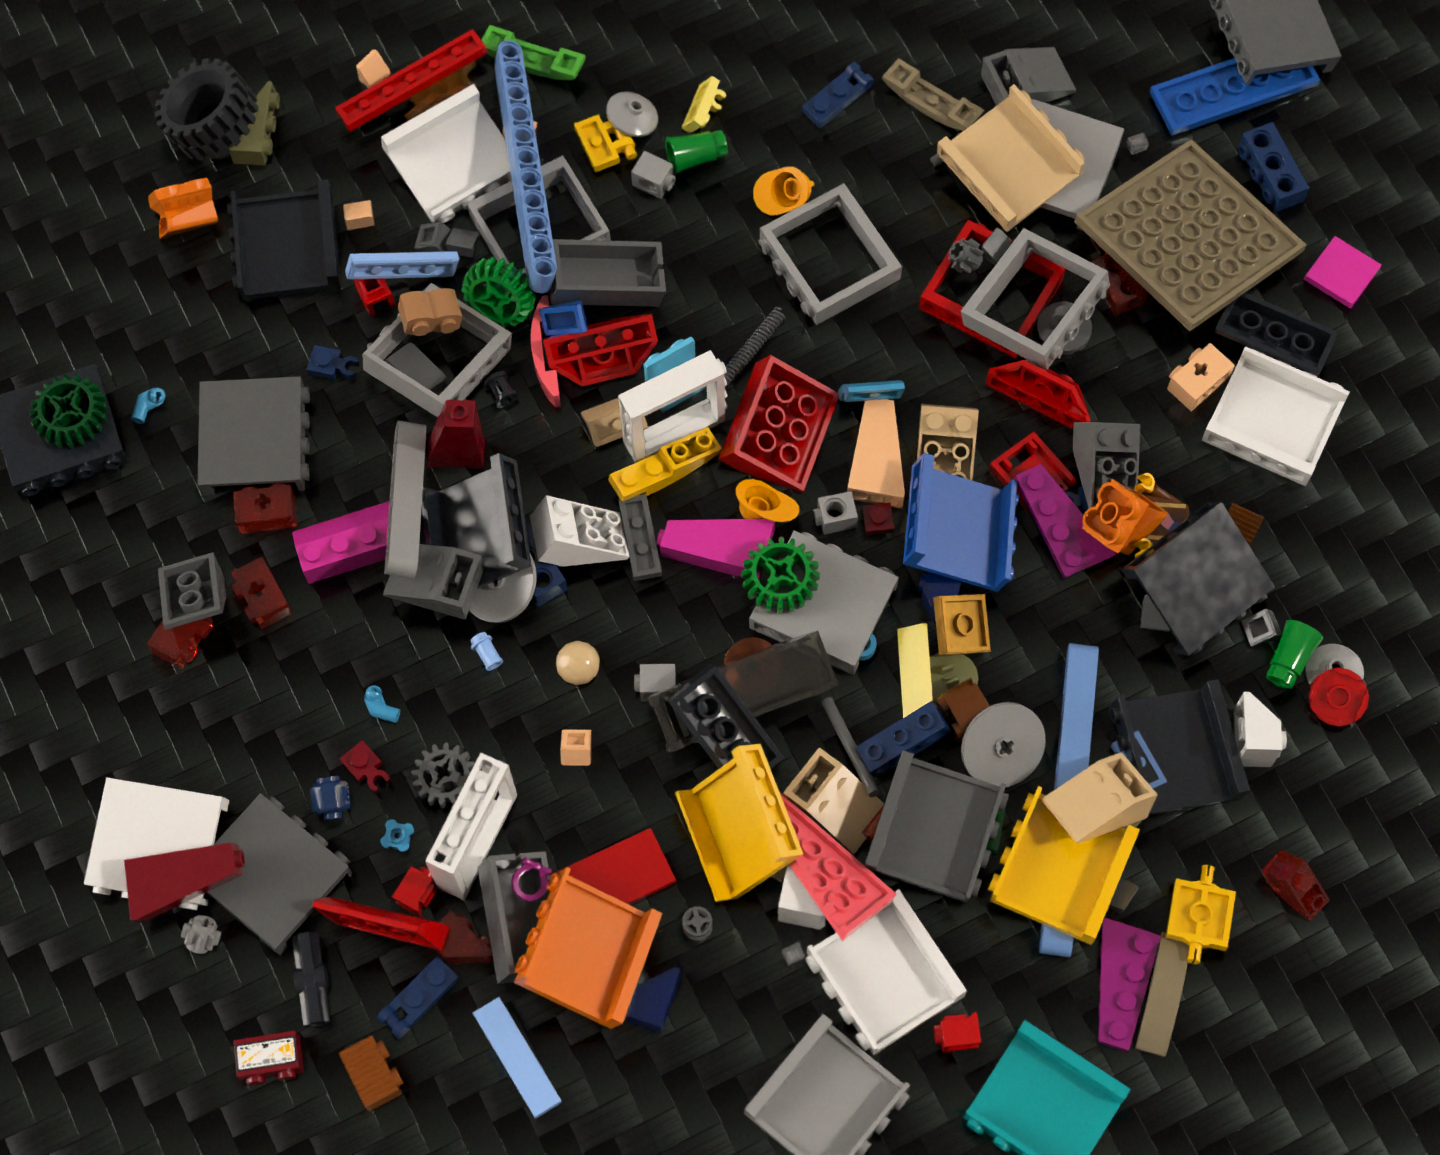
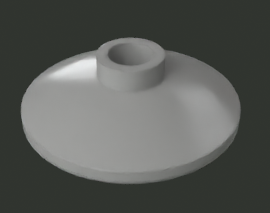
[606,92,658,137]
[1305,644,1364,685]

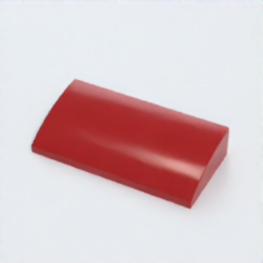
[312,897,449,951]

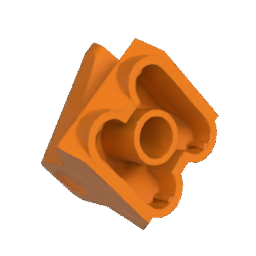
[148,178,218,239]
[1082,479,1168,556]

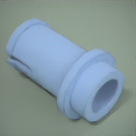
[471,632,503,671]

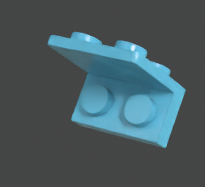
[644,337,707,413]

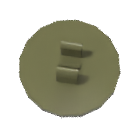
[930,652,979,704]

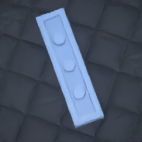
[345,252,459,279]
[473,997,562,1119]

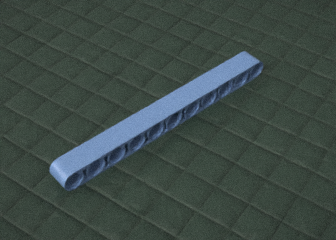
[494,40,557,293]
[1039,643,1099,957]

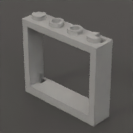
[467,156,610,276]
[758,183,902,325]
[961,228,1110,370]
[362,283,512,417]

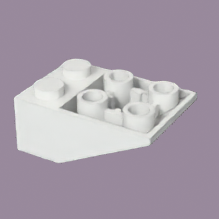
[530,495,629,566]

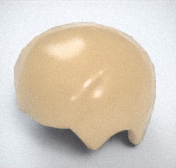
[556,641,600,685]

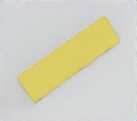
[897,623,933,718]

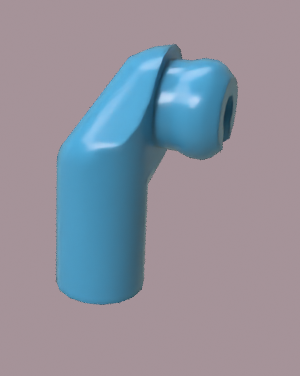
[131,388,165,424]
[364,686,400,723]

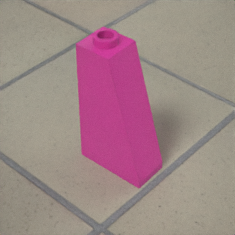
[656,519,775,582]

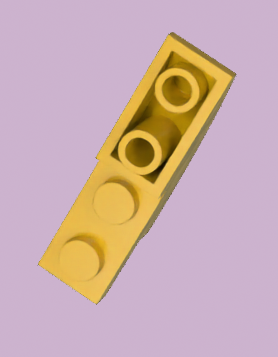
[608,427,722,502]

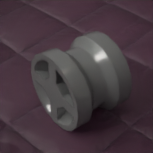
[682,907,712,941]

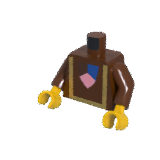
[1133,473,1189,558]

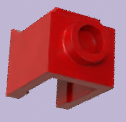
[354,278,395,317]
[392,866,437,918]
[934,1012,981,1052]

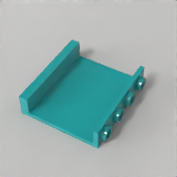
[963,1020,1131,1155]

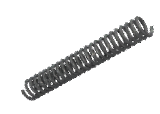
[724,307,786,390]

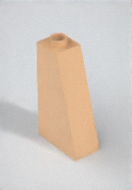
[847,399,905,509]

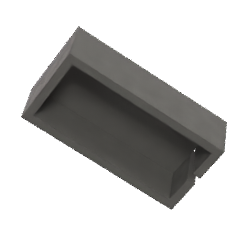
[550,239,666,307]
[478,851,550,984]

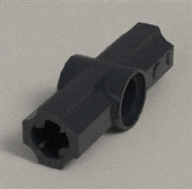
[292,932,331,1028]

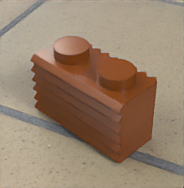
[339,1035,403,1111]

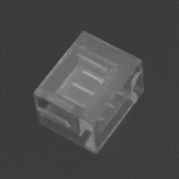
[1127,133,1149,154]
[781,942,805,966]

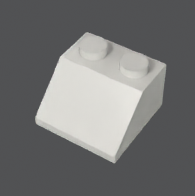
[1233,692,1287,767]

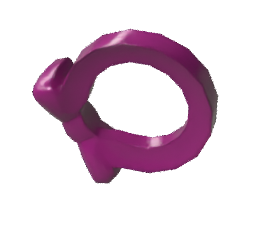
[511,857,552,902]

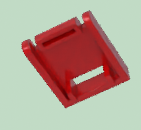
[989,431,1077,516]

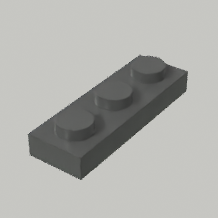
[618,494,662,581]

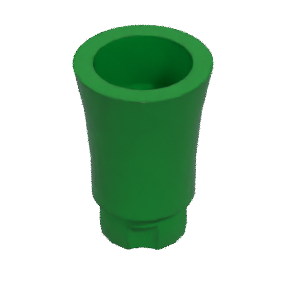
[665,130,728,174]
[1266,620,1323,689]

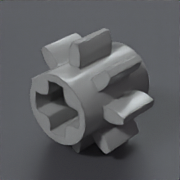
[181,915,221,954]

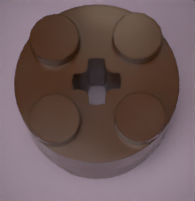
[936,678,990,747]

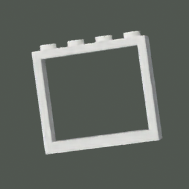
[618,350,727,463]
[425,753,517,901]

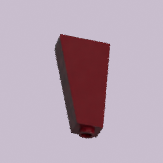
[427,400,485,468]
[124,843,245,922]

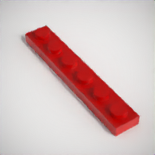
[335,29,488,132]

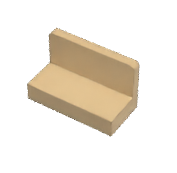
[581,398,648,447]

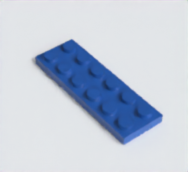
[1150,58,1320,136]

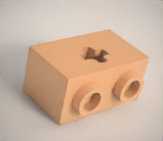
[1167,343,1235,411]

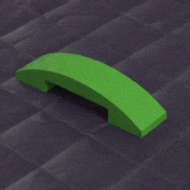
[481,25,586,80]

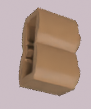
[398,289,462,336]

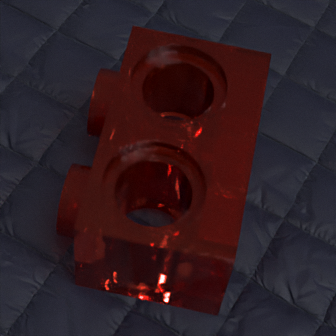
[1091,254,1148,317]

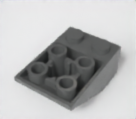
[981,47,1076,106]
[1073,422,1140,508]
[383,544,484,620]

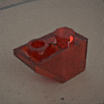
[147,617,213,669]
[1262,850,1330,921]
[435,911,494,963]

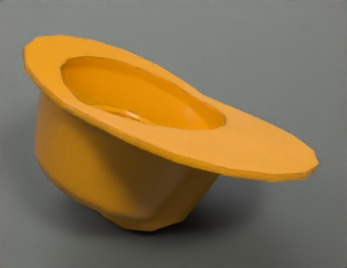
[753,167,814,215]
[736,479,799,522]

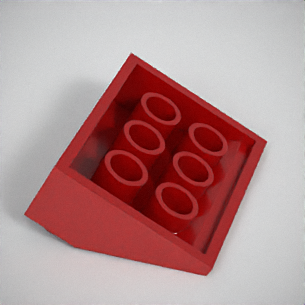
[718,355,839,492]

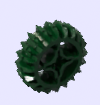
[29,374,108,449]

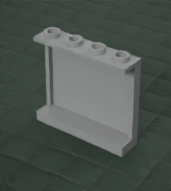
[1031,99,1124,230]
[749,531,899,675]
[744,1014,910,1155]

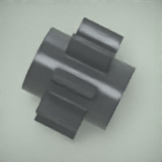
[948,238,984,273]

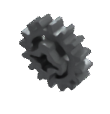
[412,743,475,808]

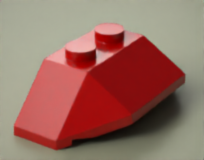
[543,314,658,387]
[986,359,1091,430]

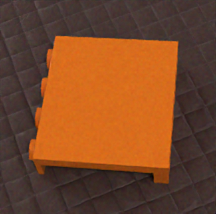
[514,867,662,1029]

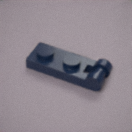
[802,62,874,129]
[377,956,459,1039]

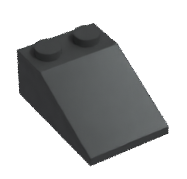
[158,552,227,630]

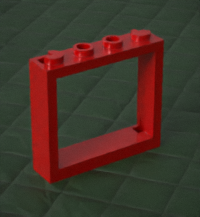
[919,220,1065,358]

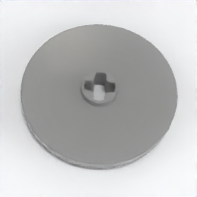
[469,554,536,623]
[961,702,1045,788]

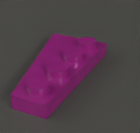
[1014,464,1117,579]
[1098,917,1161,1052]

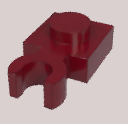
[340,740,391,794]

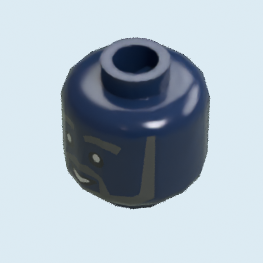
[310,776,351,820]

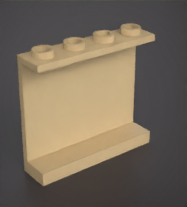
[937,85,1085,232]

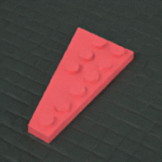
[779,791,897,941]

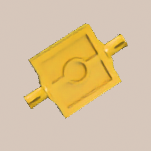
[1165,865,1236,964]

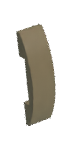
[882,58,985,131]
[1135,932,1190,1058]

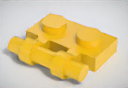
[574,114,637,172]

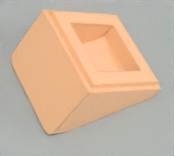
[356,49,391,88]
[344,200,375,230]
[560,730,591,766]

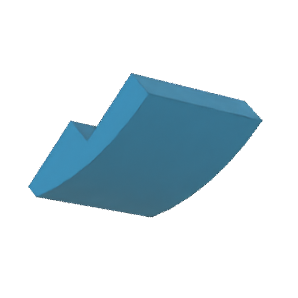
[838,380,905,402]

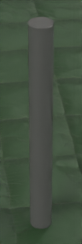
[822,697,880,797]

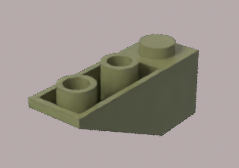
[229,81,279,166]

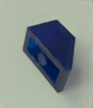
[918,572,962,625]
[626,967,681,1033]

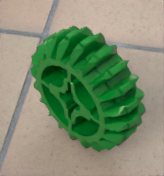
[461,256,537,328]
[741,536,820,614]

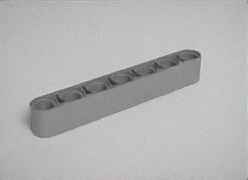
[384,420,426,579]

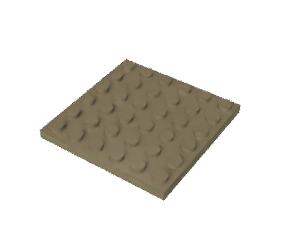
[1074,139,1306,331]

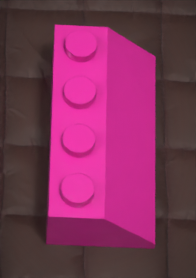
[292,501,389,584]

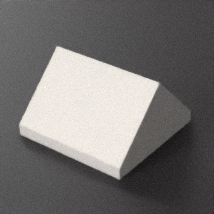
[778,865,825,930]

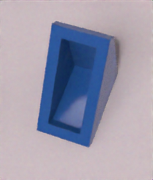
[539,299,588,336]

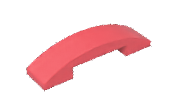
[531,295,561,408]

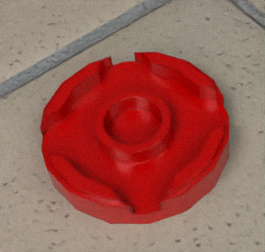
[1308,667,1369,726]

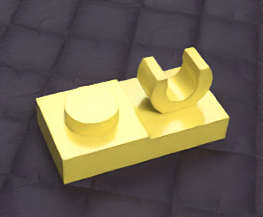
[682,76,726,133]

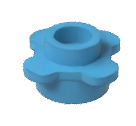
[381,819,414,852]

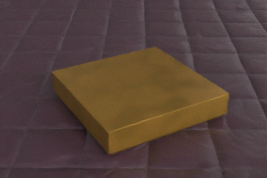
[933,594,991,655]

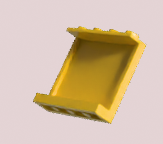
[675,744,803,902]
[988,786,1140,945]

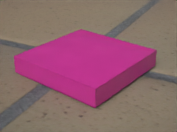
[1304,236,1381,309]

